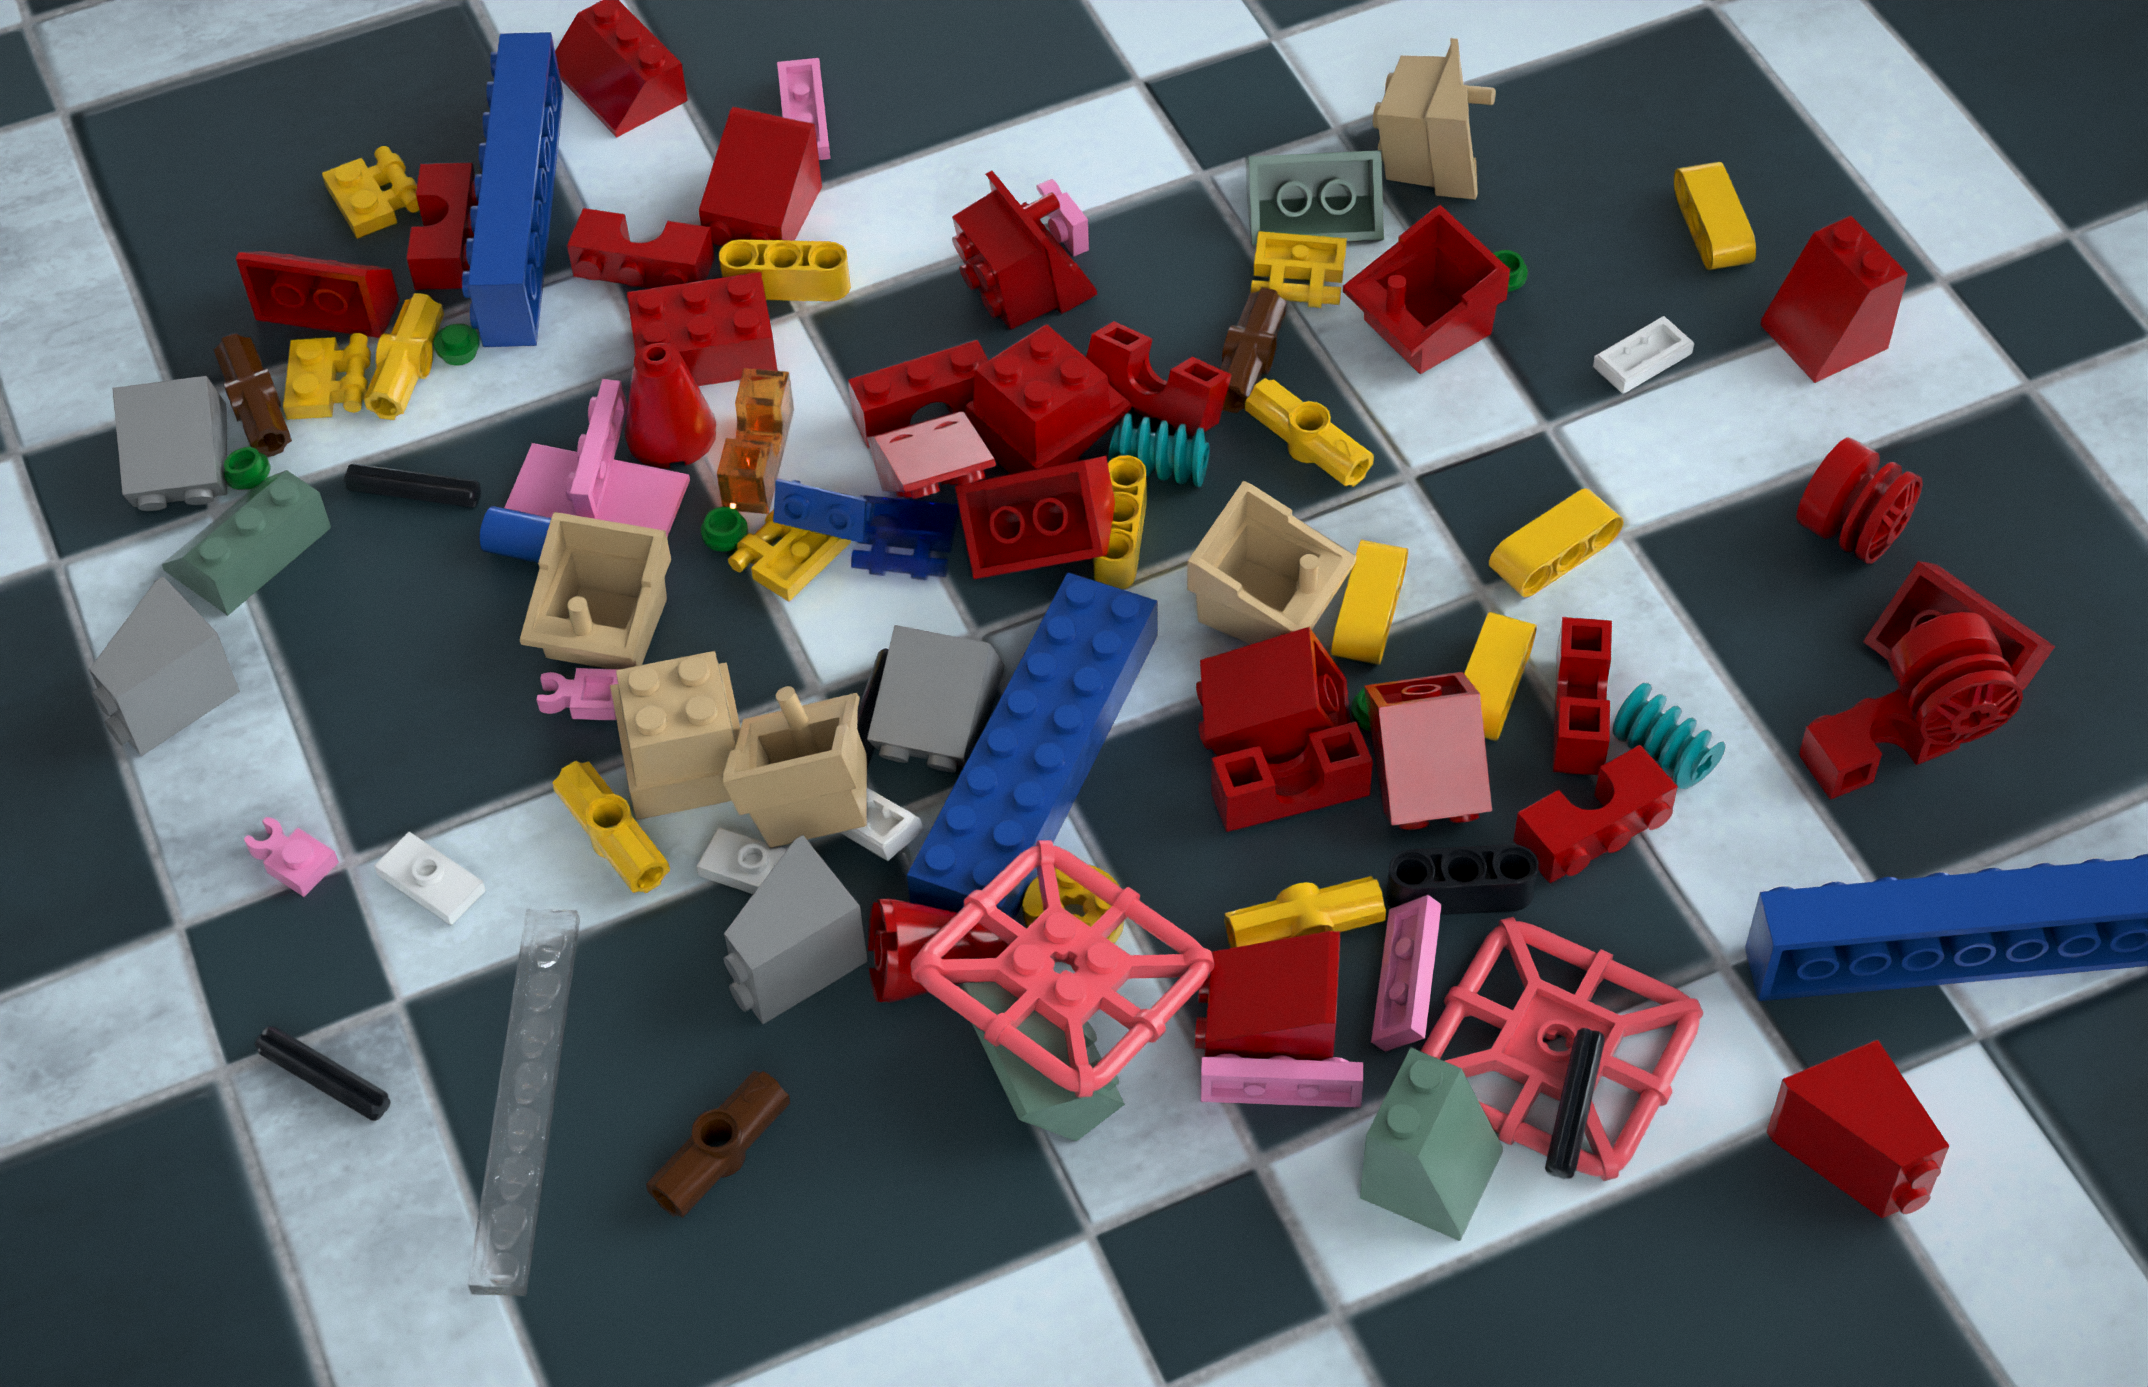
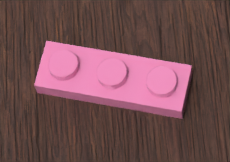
[777,58,830,160]
[566,379,627,519]
[1371,895,1442,1052]
[1201,1054,1363,1108]

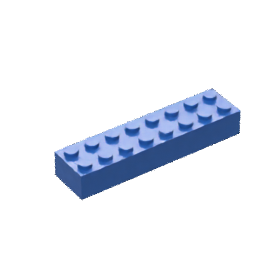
[462,32,564,347]
[907,572,1158,920]
[1745,854,2148,1001]

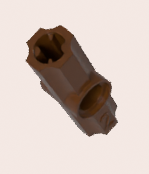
[1220,287,1287,413]
[213,333,292,457]
[646,1070,790,1218]

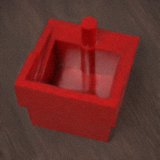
[952,170,1097,330]
[1343,205,1510,374]
[965,324,1131,474]

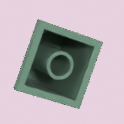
[1360,1048,1503,1241]

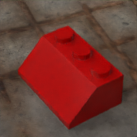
[555,0,688,138]
[235,251,399,338]
[955,456,1115,579]
[1863,561,2055,691]

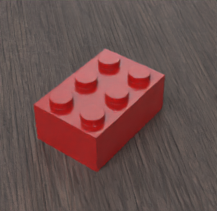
[627,272,778,386]

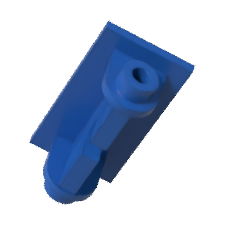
[773,479,875,543]

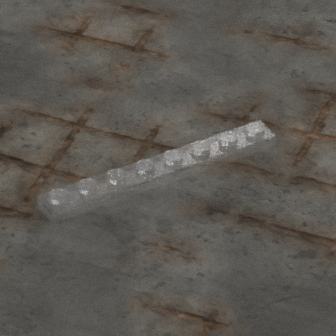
[468,909,580,1296]

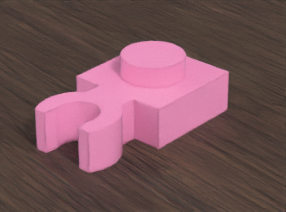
[1036,179,1089,257]
[536,668,620,720]
[244,817,339,897]

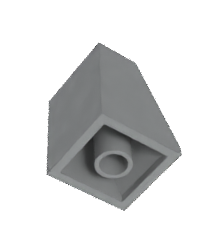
[112,376,227,511]
[89,576,240,756]
[867,625,1005,772]
[723,835,868,1024]

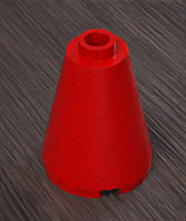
[624,343,716,469]
[868,898,1009,1003]

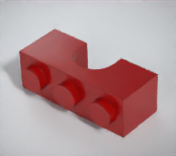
[407,162,478,290]
[567,208,715,288]
[1086,321,1232,436]
[848,340,988,448]
[1553,617,1612,775]
[1799,687,1960,800]
[1211,722,1373,832]
[1513,745,1678,883]

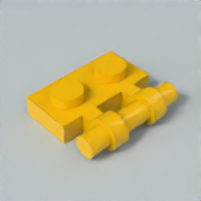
[321,146,419,239]
[1251,231,1347,308]
[283,333,371,420]
[728,509,851,602]

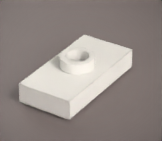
[1593,316,1694,394]
[840,788,924,861]
[697,827,787,894]
[374,832,486,925]

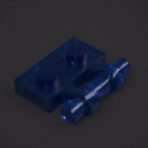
[851,495,959,581]

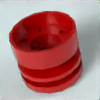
[1796,437,1923,564]
[1888,612,2024,746]

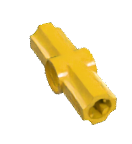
[363,293,444,420]
[1245,378,1374,487]
[552,761,670,893]
[1224,876,1386,948]

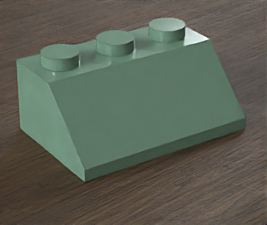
[1245,150,1384,246]
[161,470,331,616]
[959,982,1125,1141]

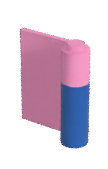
[480,443,690,563]

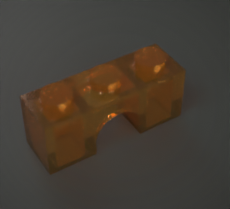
[717,368,794,514]

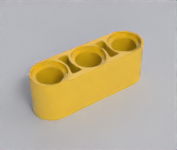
[1674,162,1756,270]
[719,240,851,301]
[1093,455,1147,590]
[1489,488,1624,598]
[1331,539,1409,665]
[1464,612,1537,742]

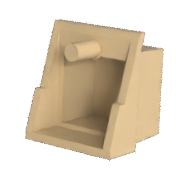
[1373,38,1496,200]
[1187,481,1356,644]
[520,512,671,669]
[610,651,740,820]
[723,686,867,848]

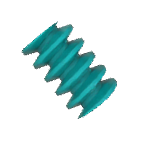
[1108,413,1210,487]
[1613,683,1726,789]

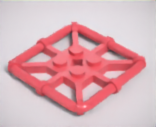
[910,840,1214,1097]
[1420,917,1703,1181]

